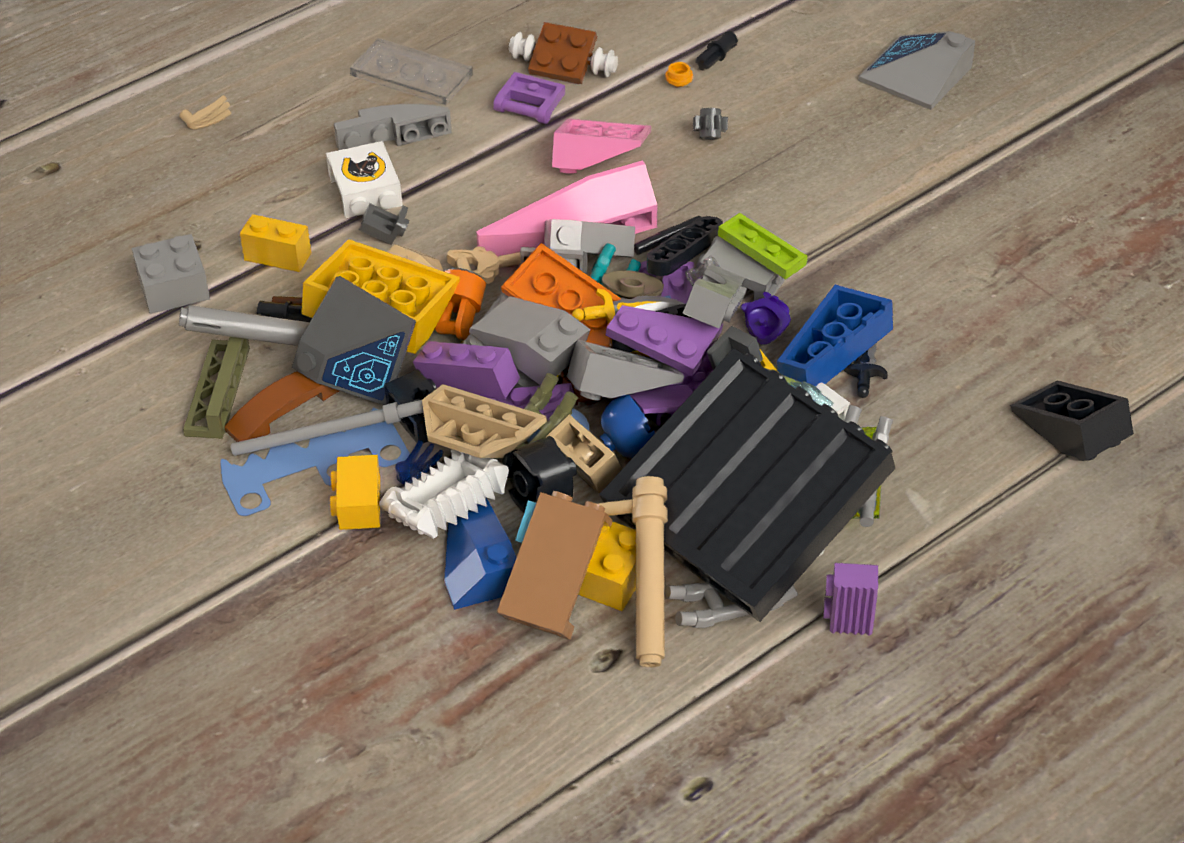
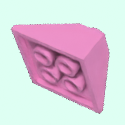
[552,118,652,173]

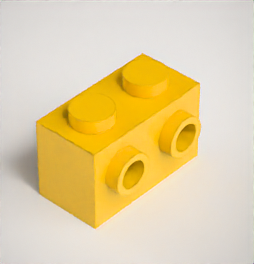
[240,214,311,272]
[330,455,381,530]

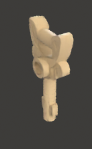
[447,246,535,284]

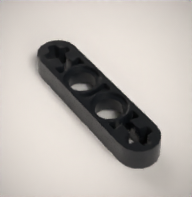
[647,216,723,276]

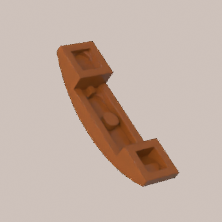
[225,371,340,442]

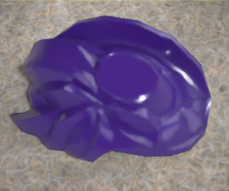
[740,292,791,345]

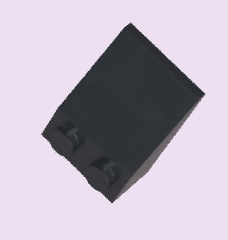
[1010,380,1134,461]

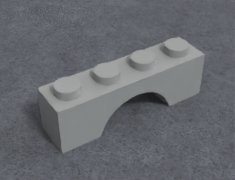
[683,264,747,328]

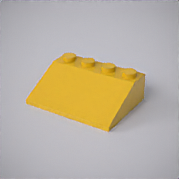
[302,239,460,354]

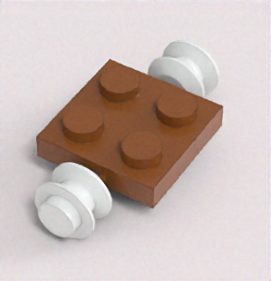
[509,22,618,85]

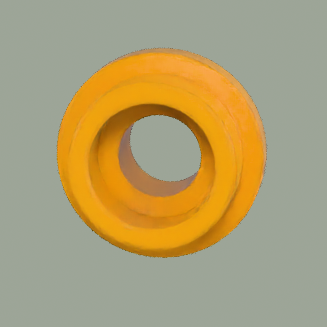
[665,62,693,87]

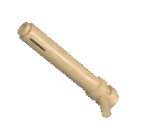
[599,476,667,668]

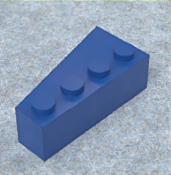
[777,284,893,390]

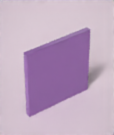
[629,385,693,426]

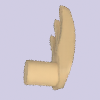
[180,95,231,130]

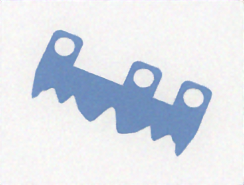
[220,407,410,516]

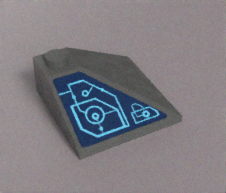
[292,276,416,405]

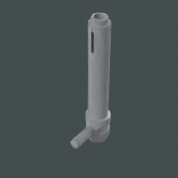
[179,305,309,346]

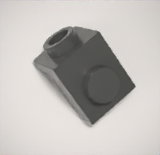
[359,203,409,245]

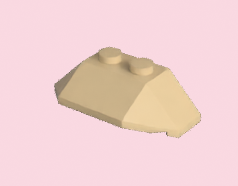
[422,384,547,458]

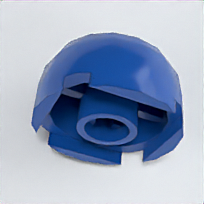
[599,394,655,459]

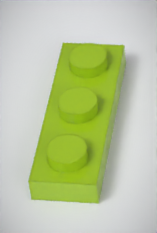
[718,213,807,280]

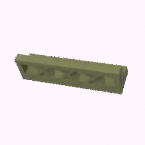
[183,337,250,439]

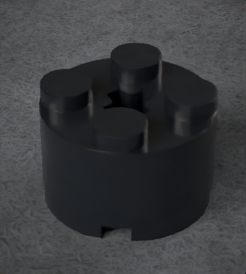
[502,436,577,513]

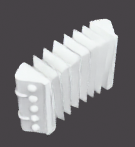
[379,449,509,539]

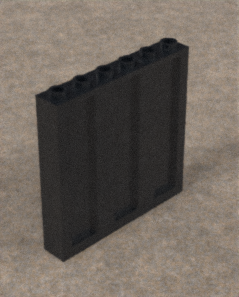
[599,348,895,622]

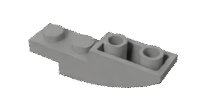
[334,104,452,150]

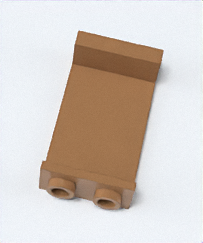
[497,491,613,640]

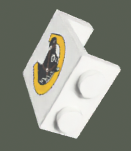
[326,141,402,219]

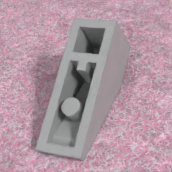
[544,219,635,257]

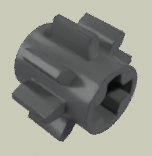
[693,108,728,140]

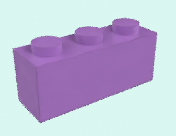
[413,341,520,399]

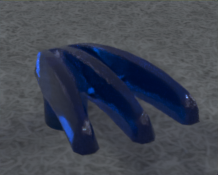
[395,440,444,484]

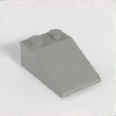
[469,296,590,385]
[566,339,684,400]

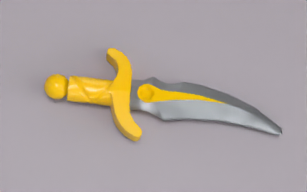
[572,289,684,323]

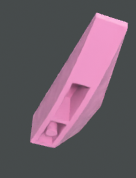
[476,161,657,256]

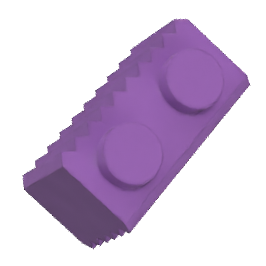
[823,563,878,636]

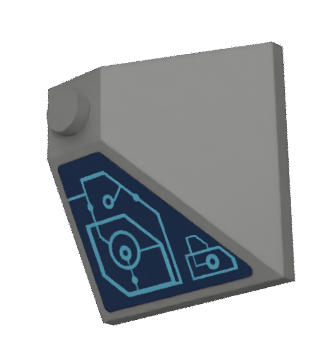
[858,31,975,110]

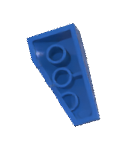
[444,497,517,610]

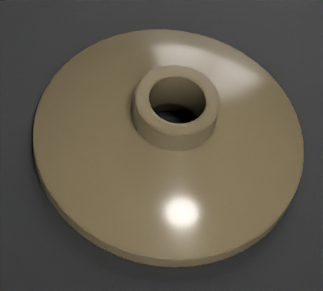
[601,270,664,299]

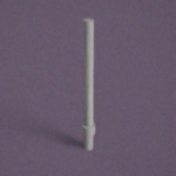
[231,400,424,456]

